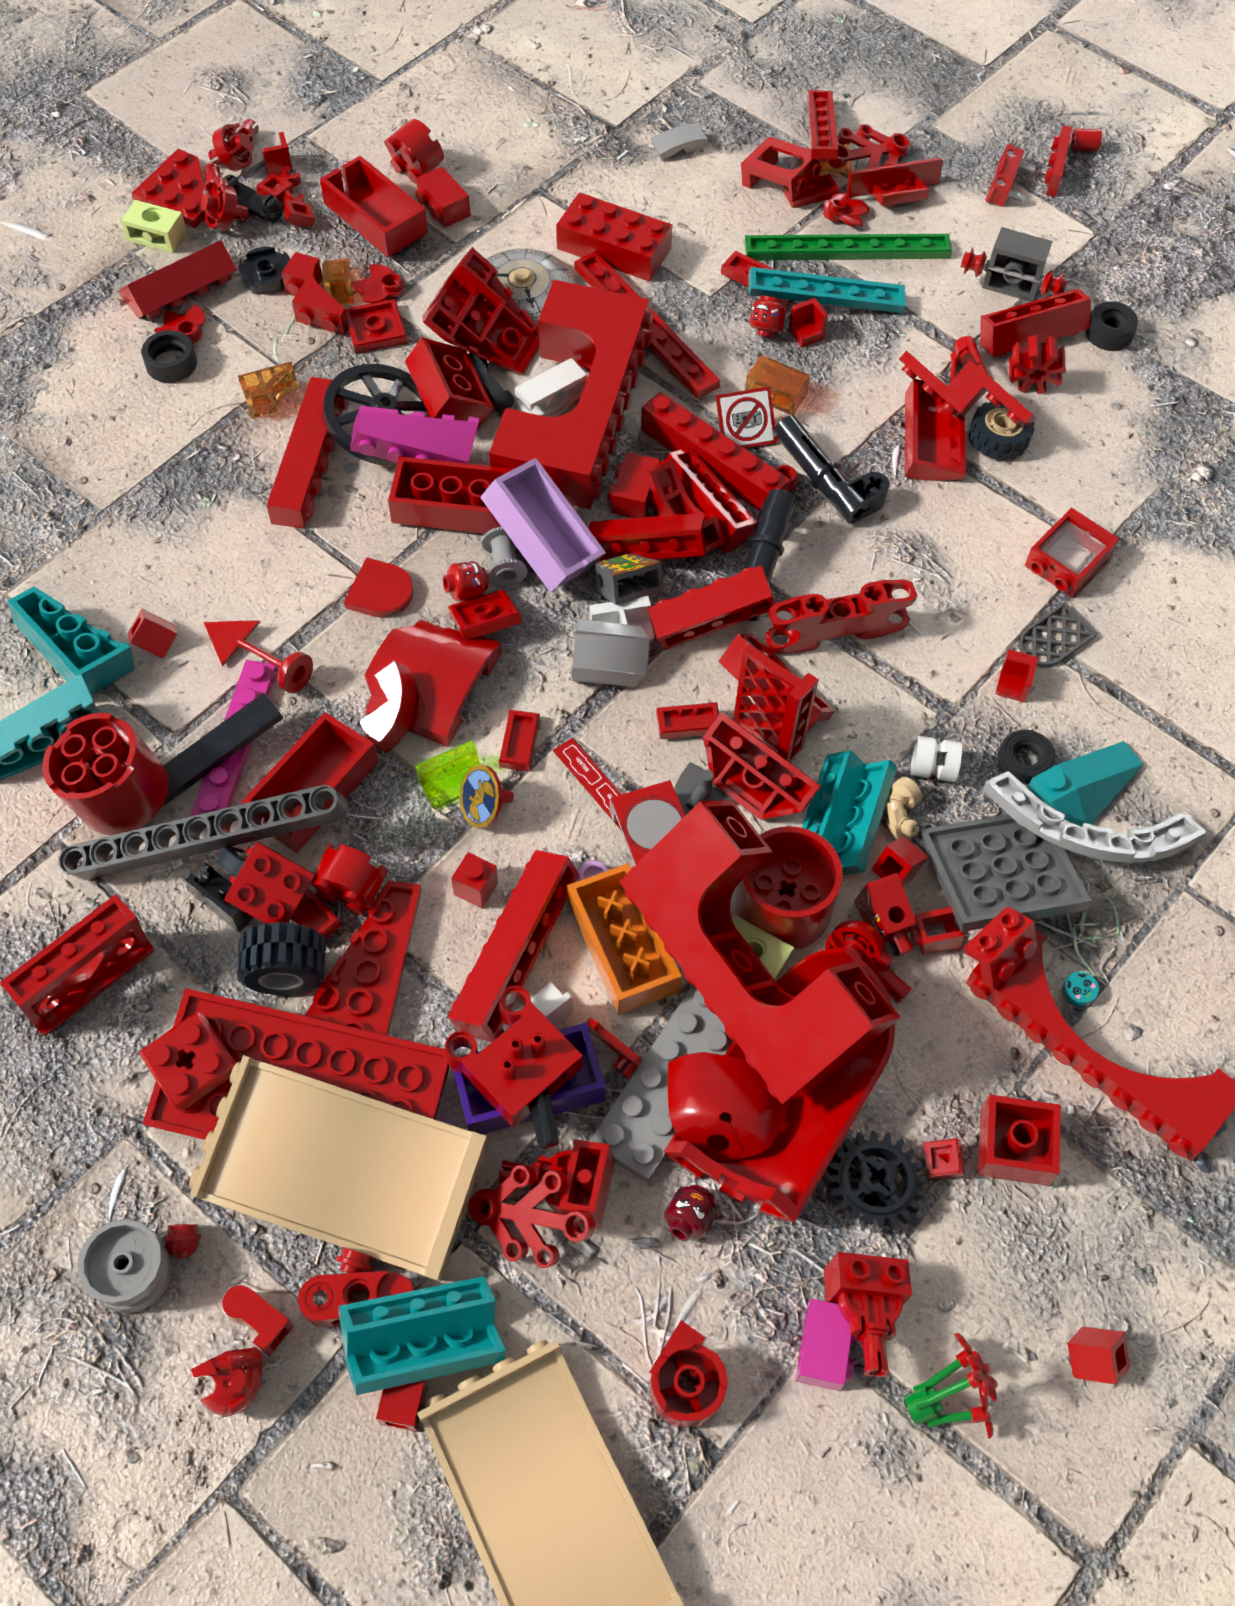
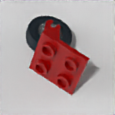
[217,841,316,924]

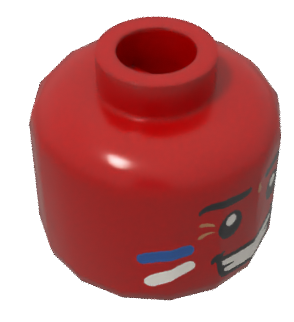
[749,296,787,338]
[442,561,489,602]

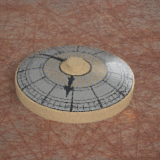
[487,248,575,329]

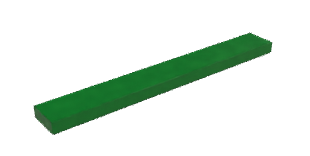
[744,233,952,261]

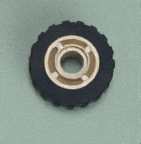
[969,402,1035,460]

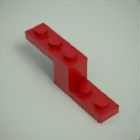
[899,350,1036,427]

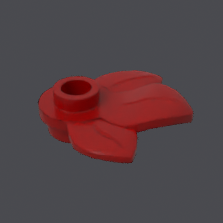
[823,193,870,227]
[352,264,405,303]
[154,305,206,344]

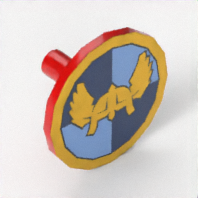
[459,764,514,829]

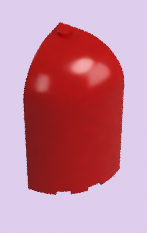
[663,946,895,1222]

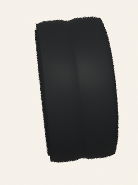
[1085,301,1138,351]

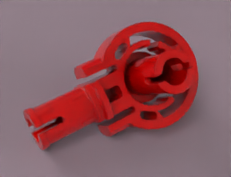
[208,119,259,172]
[200,163,248,231]
[825,920,912,1004]

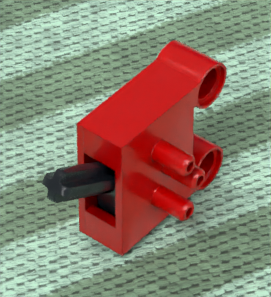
[445,986,583,1149]

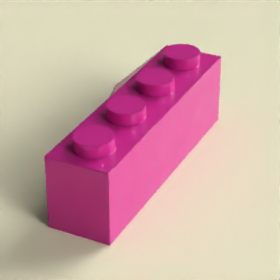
[350,406,479,464]

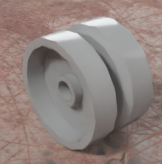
[78,1219,173,1314]

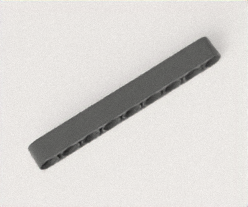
[58,785,348,880]

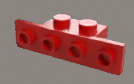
[846,157,943,207]

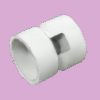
[910,735,962,782]

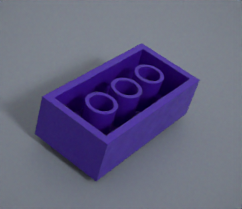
[453,1023,606,1135]

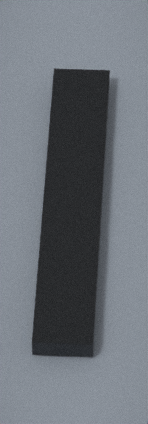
[162,692,283,807]

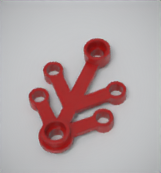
[828,124,910,169]
[468,1164,596,1268]

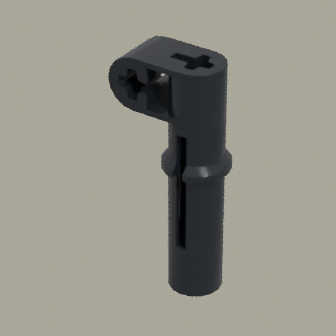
[773,415,890,524]
[745,489,796,622]

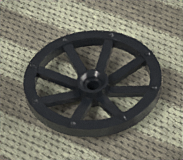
[322,364,429,466]

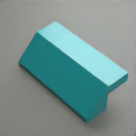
[802,750,897,875]
[339,1276,506,1395]

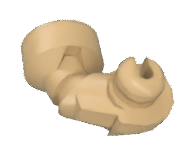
[886,777,922,840]

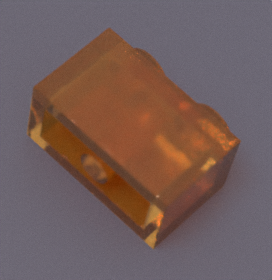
[745,355,810,415]

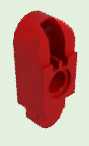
[297,1271,414,1328]

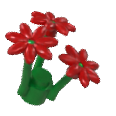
[904,1333,998,1439]

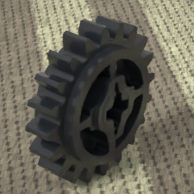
[826,1131,927,1233]

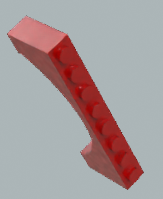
[966,928,1235,1161]

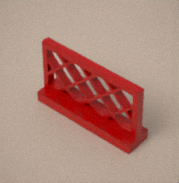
[733,645,819,761]

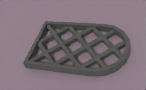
[1018,602,1098,668]

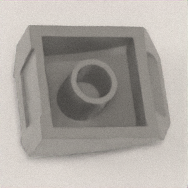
[572,619,650,687]

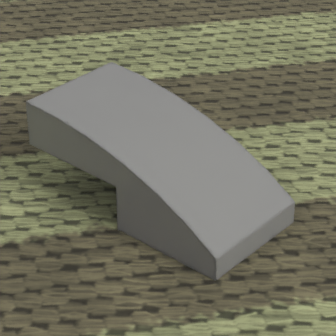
[650,123,708,162]

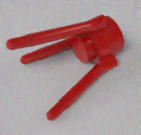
[949,336,988,383]

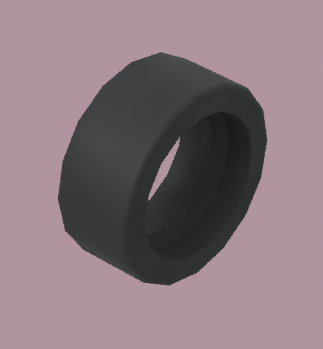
[141,330,197,383]

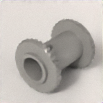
[481,527,528,586]

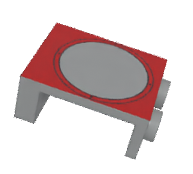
[609,780,685,867]

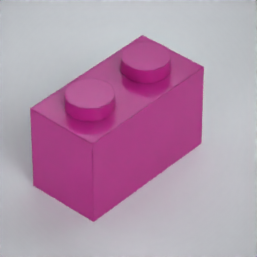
[795,1299,857,1391]

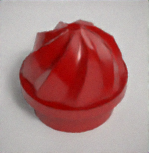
[163,1224,201,1259]

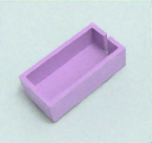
[480,458,606,593]

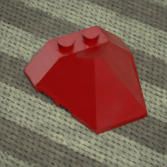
[422,247,540,375]

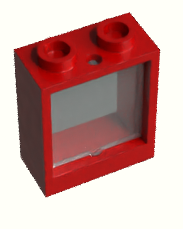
[1024,507,1120,597]

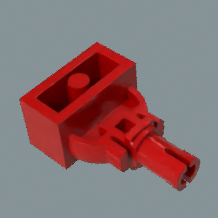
[499,1139,615,1228]
[823,1252,912,1377]

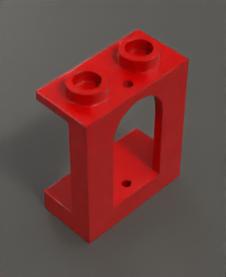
[741,136,821,202]

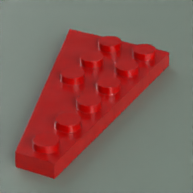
[304,880,422,1036]

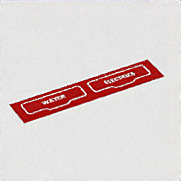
[552,738,621,830]

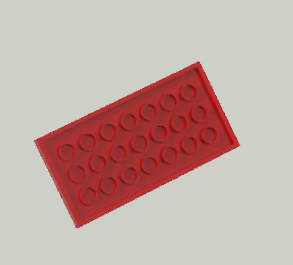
[142,988,450,1140]

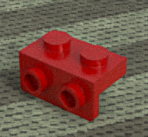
[964,907,1038,990]

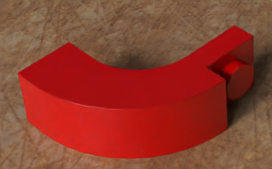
[644,459,726,553]

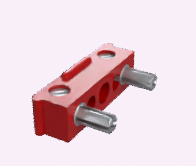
[985,143,1036,207]

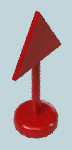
[204,620,313,693]

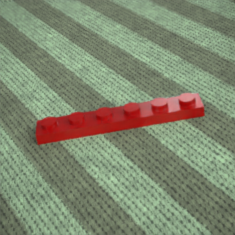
[807,90,838,162]

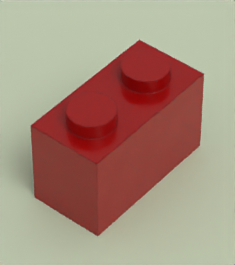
[415,166,471,228]
[607,452,660,518]

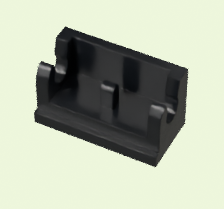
[185,863,254,932]

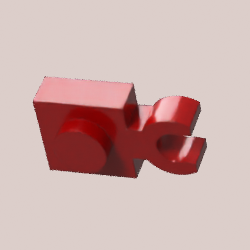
[256,167,301,203]
[283,190,315,228]

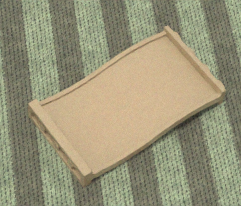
[189,1055,490,1281]
[417,1340,684,1606]

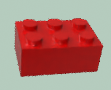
[405,337,494,430]

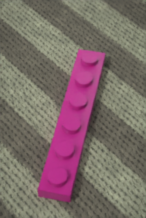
[190,659,277,817]

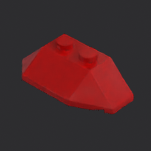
[703,712,822,820]

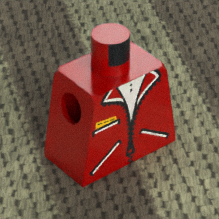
[854,873,916,957]

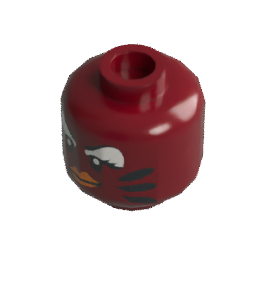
[664,1185,717,1241]

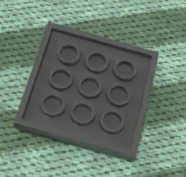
[919,814,1092,932]

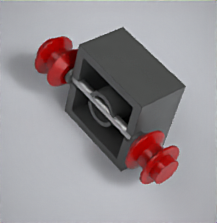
[960,227,1068,302]

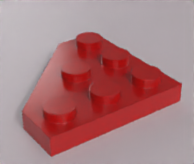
[132,148,205,228]

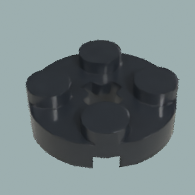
[239,246,290,295]

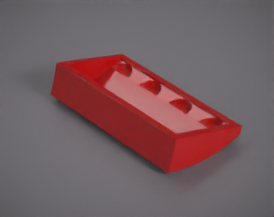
[904,379,966,481]

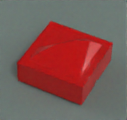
[923,1138,965,1180]

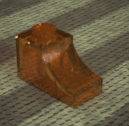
[322,258,354,305]
[238,362,298,418]

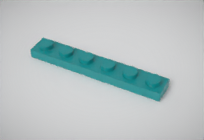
[748,267,906,313]

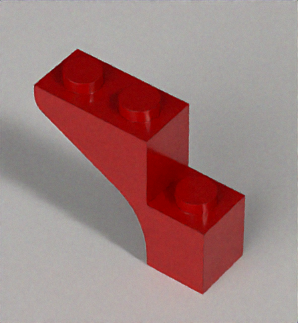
[282,252,347,335]

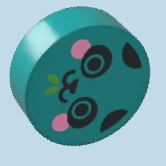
[1062,972,1099,1007]

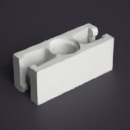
[515,358,587,416]

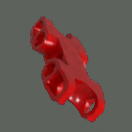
[765,579,918,654]

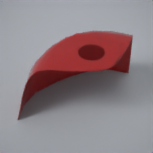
[667,1052,791,1161]

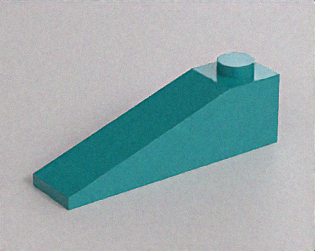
[1027,741,1143,827]

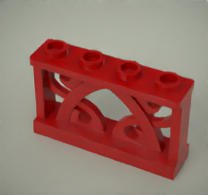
[0,894,154,1036]

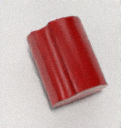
[1070,128,1102,152]

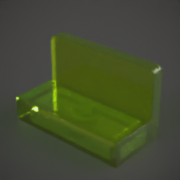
[415,740,480,809]

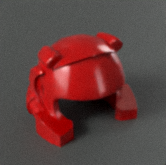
[190,1347,263,1418]

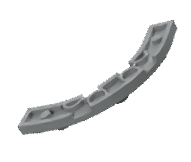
[982,771,1207,863]

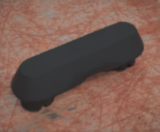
[224,175,283,223]
[468,352,515,412]

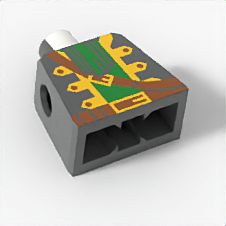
[595,554,664,605]

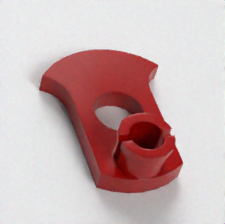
[585,1017,643,1079]

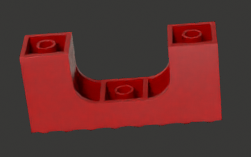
[489,279,653,510]
[619,800,901,1104]

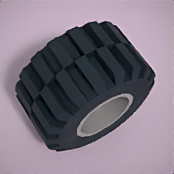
[237,923,326,995]

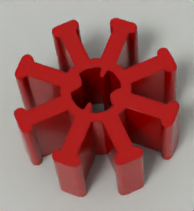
[1009,335,1066,394]

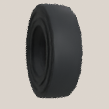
[998,729,1055,784]

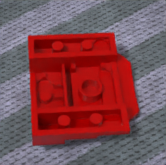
[364,620,502,747]

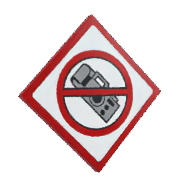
[715,386,777,448]

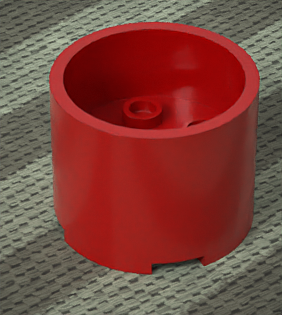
[42,713,169,835]
[735,826,843,950]

